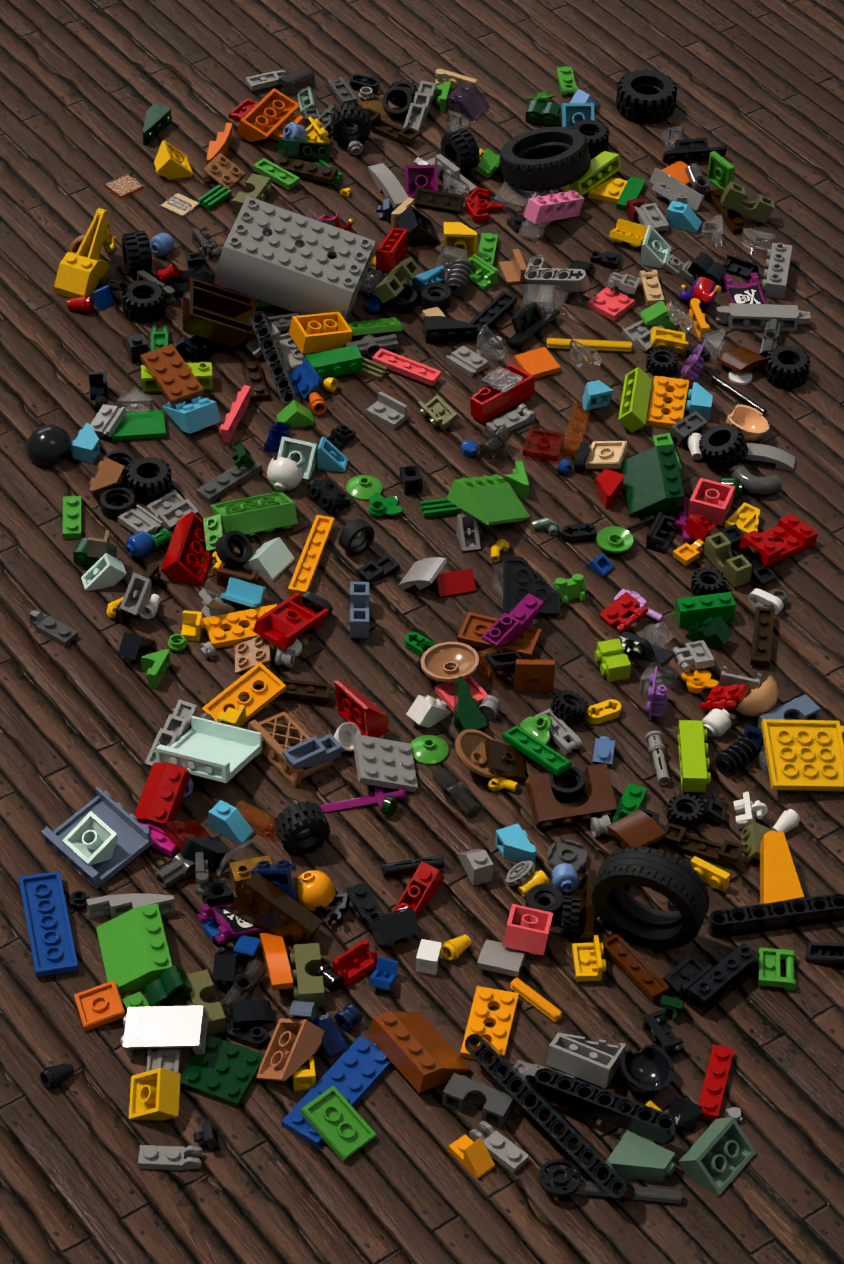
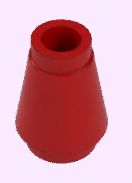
[67,295,94,313]

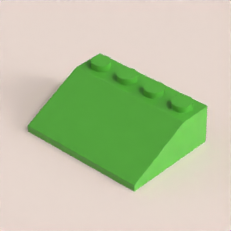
[447,474,530,525]
[210,491,298,536]
[96,903,172,993]

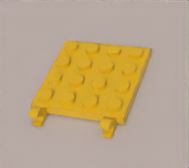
[761,719,844,791]

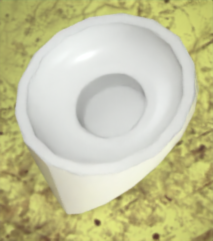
[333,722,361,752]

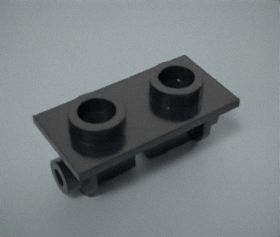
[723,254,759,279]

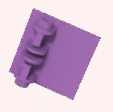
[680,339,707,383]
[646,666,668,721]

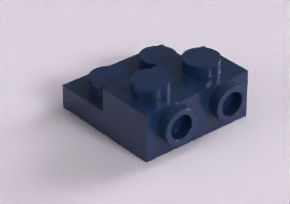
[251,860,299,903]

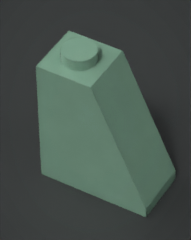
[605,1130,676,1182]

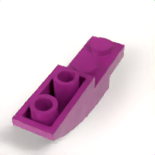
[482,593,544,648]

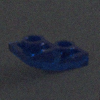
[264,422,291,453]
[313,1013,349,1059]

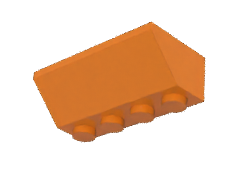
[236,88,300,142]

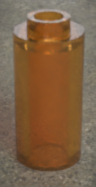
[235,800,277,836]

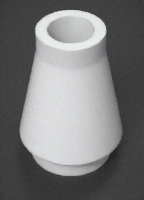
[686,433,702,460]
[139,594,161,619]
[771,809,800,834]

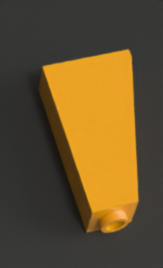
[760,831,804,904]

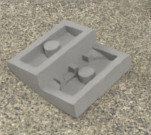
[621,320,665,352]
[146,490,199,529]
[398,557,448,591]
[477,939,527,977]

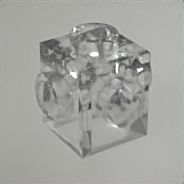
[639,622,674,649]

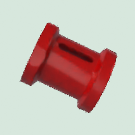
[157,263,180,284]

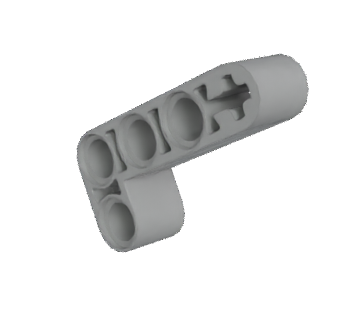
[524,255,591,292]

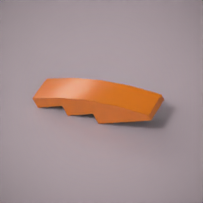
[206,123,233,165]
[260,932,293,990]

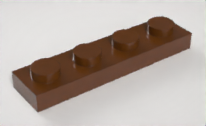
[600,933,670,1002]

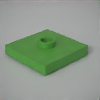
[707,151,735,191]

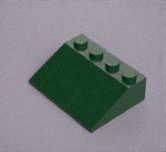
[621,444,684,517]

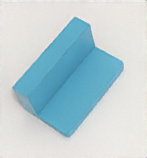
[220,577,266,608]

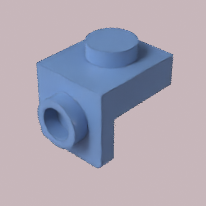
[592,736,615,766]

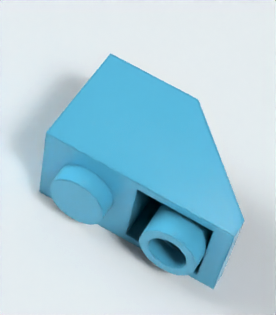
[686,382,713,421]
[70,423,100,464]
[495,823,537,864]

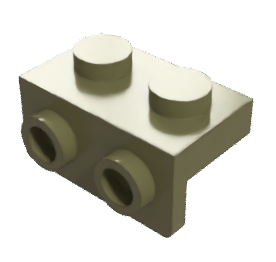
[418,394,459,431]
[741,821,773,864]

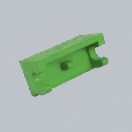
[467,254,498,290]

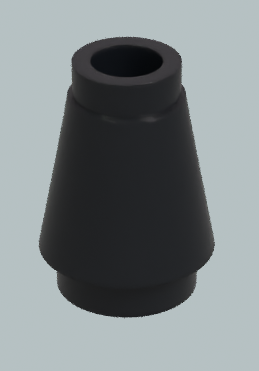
[40,1062,74,1088]

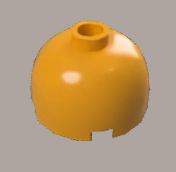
[296,870,335,911]

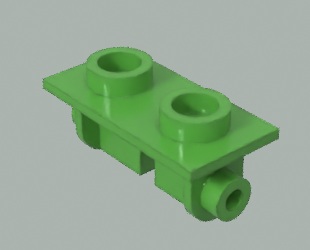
[203,514,223,552]

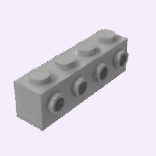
[762,243,792,299]

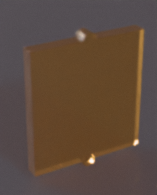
[105,173,144,199]

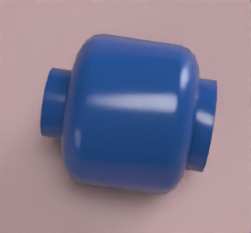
[125,531,154,559]

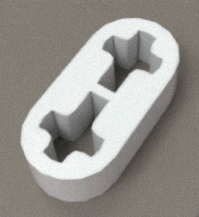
[748,588,784,615]

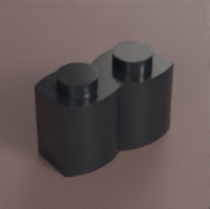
[687,252,728,285]

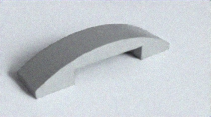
[739,443,795,471]

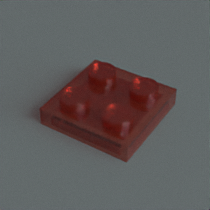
[522,428,565,462]
[161,819,211,851]

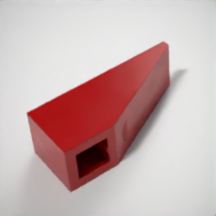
[392,861,445,916]

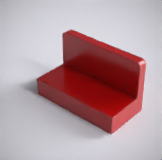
[433,568,476,597]

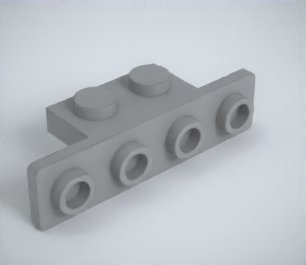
[426,154,477,195]
[649,168,704,211]

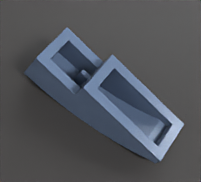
[282,734,342,768]
[289,1000,317,1023]

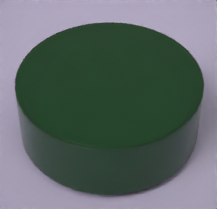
[381,795,398,817]

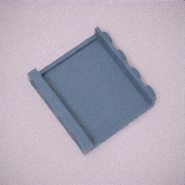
[41,787,153,890]

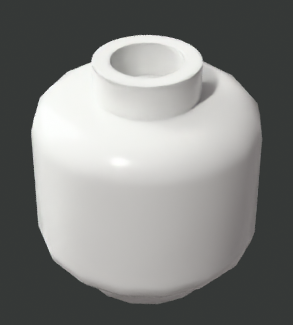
[702,708,731,738]

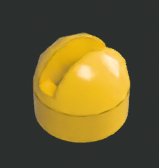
[323,377,338,392]

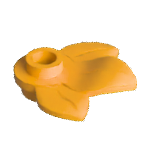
[681,669,719,693]

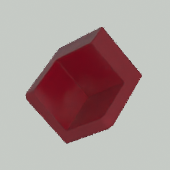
[626,198,645,224]

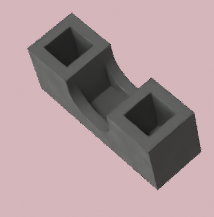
[442,1073,514,1130]

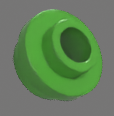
[168,634,187,651]

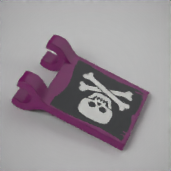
[723,272,766,304]
[196,903,266,944]

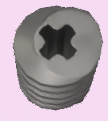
[445,259,473,297]

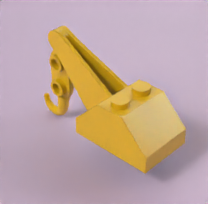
[54,208,116,299]

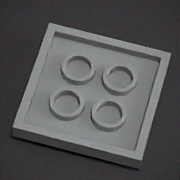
[353,734,418,793]

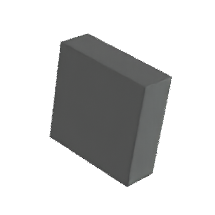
[303,108,320,123]

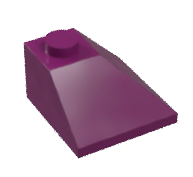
[404,165,438,198]

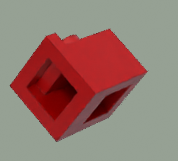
[683,513,716,541]

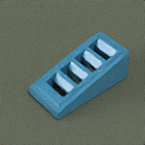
[412,266,445,294]

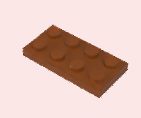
[140,344,204,405]
[457,612,542,660]

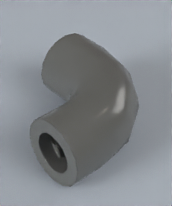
[732,467,782,495]

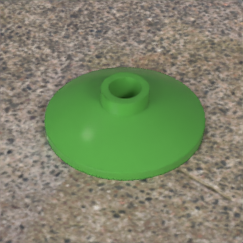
[346,475,383,501]
[596,526,634,553]
[411,735,449,765]

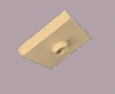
[585,441,628,469]

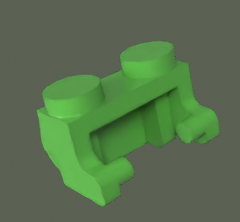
[553,574,586,605]

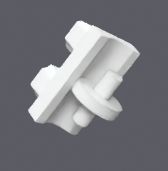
[733,791,768,829]

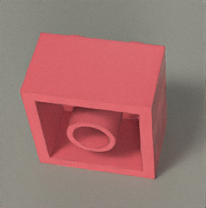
[688,478,735,526]
[502,904,553,956]

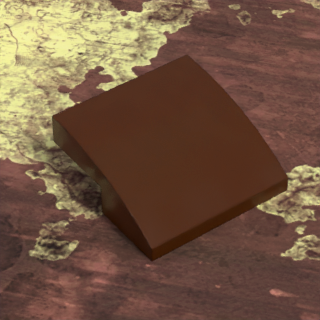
[716,347,766,373]
[607,809,666,848]

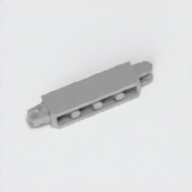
[715,303,811,331]

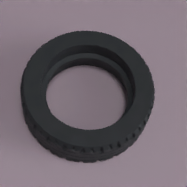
[499,127,591,191]
[591,846,710,949]

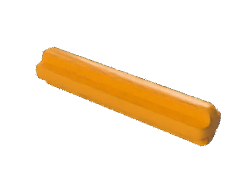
[510,978,562,1022]

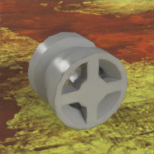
[275,648,295,669]
[478,695,501,720]
[590,815,611,837]

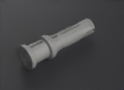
[645,731,671,786]

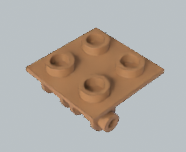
[203,153,245,190]
[234,636,271,674]

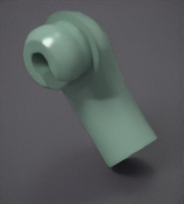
[532,518,559,535]

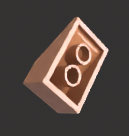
[255,1018,325,1081]

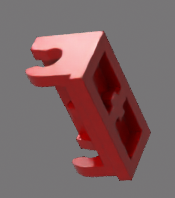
[332,940,377,988]

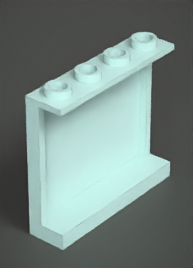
[155,716,262,783]

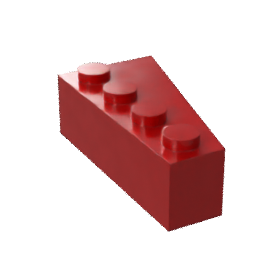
[470,363,535,422]

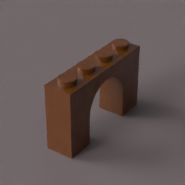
[525,763,617,829]

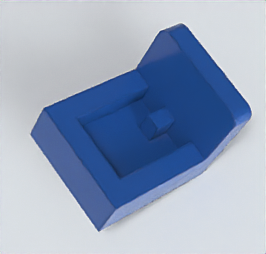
[369,957,399,990]

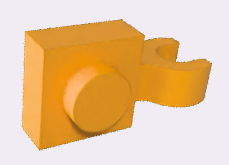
[673,539,705,566]

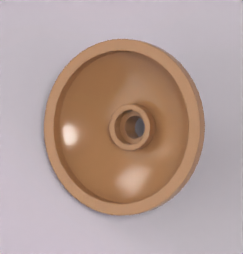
[421,642,479,683]
[455,729,500,778]

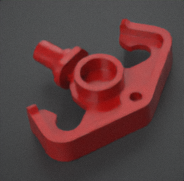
[465,188,503,223]

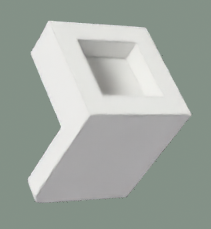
[415,939,442,975]

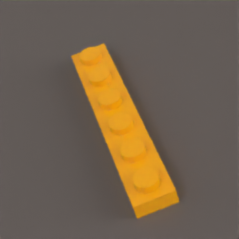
[288,515,334,596]

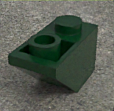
[685,616,733,649]

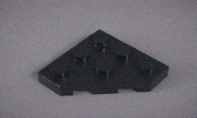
[503,557,560,615]

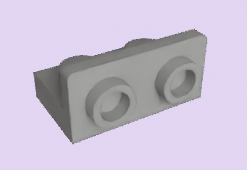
[366,391,408,430]

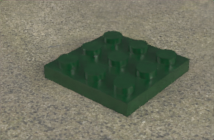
[180,1034,264,1109]

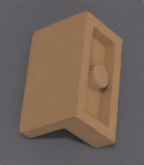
[499,249,527,285]

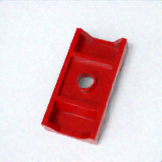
[739,514,818,567]
[253,592,329,650]

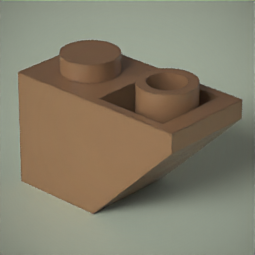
[89,457,126,495]

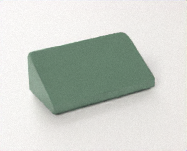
[297,87,320,114]

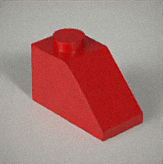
[595,468,625,510]

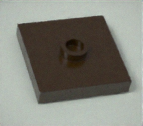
[484,738,526,783]

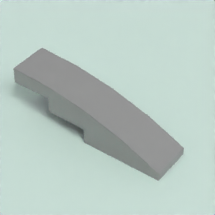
[403,80,437,131]
[368,163,408,209]
[145,700,198,767]
[86,893,175,919]

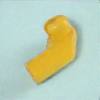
[490,539,510,563]
[106,597,124,618]
[488,776,518,792]

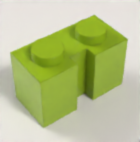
[594,638,631,682]

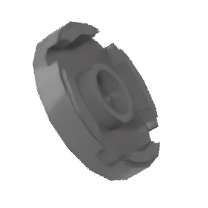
[547,839,588,873]

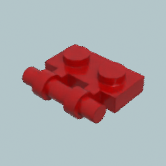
[599,592,649,634]
[700,684,749,711]

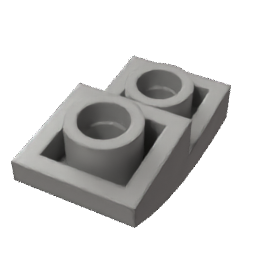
[662,254,695,281]

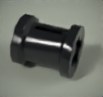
[316,964,344,992]

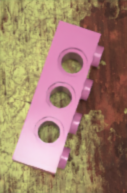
[523,190,584,224]

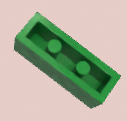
[306,345,363,379]
[674,592,736,628]

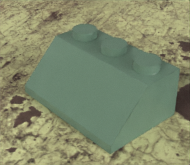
[678,1117,757,1196]

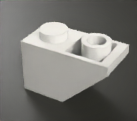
[406,695,451,728]

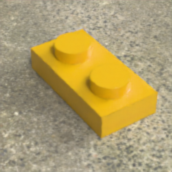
[690,856,730,892]

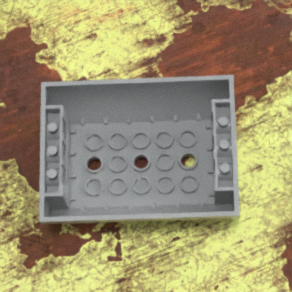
[214,196,377,322]

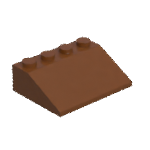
[368,1011,472,1093]

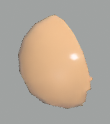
[726,404,770,442]
[735,675,778,717]

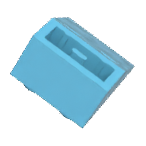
[162,396,221,434]

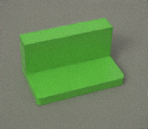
[475,148,500,179]

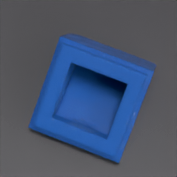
[93,285,115,311]
[586,553,615,577]
[233,935,261,956]

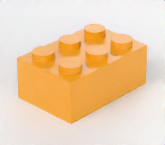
[289,311,353,354]

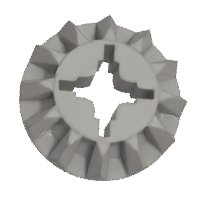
[506,860,535,886]

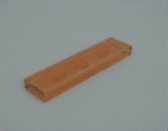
[562,403,591,455]

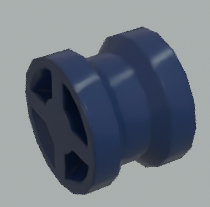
[335,1004,362,1032]

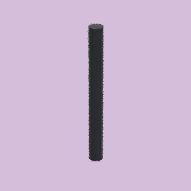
[711,375,767,416]

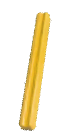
[546,338,632,352]

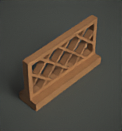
[247,712,333,787]

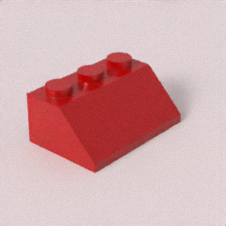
[334,680,389,738]
[134,762,191,831]

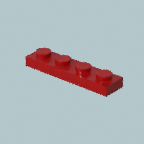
[698,1044,734,1121]

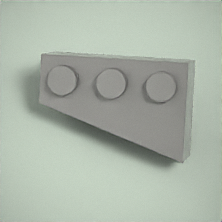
[546,1033,626,1089]

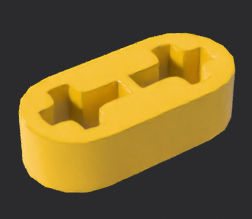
[586,699,621,725]

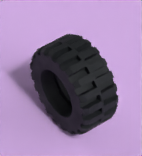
[616,69,677,124]

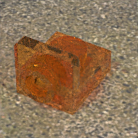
[478,646,503,677]

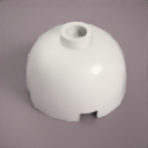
[267,457,304,491]

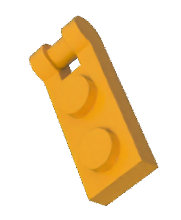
[689,298,710,342]

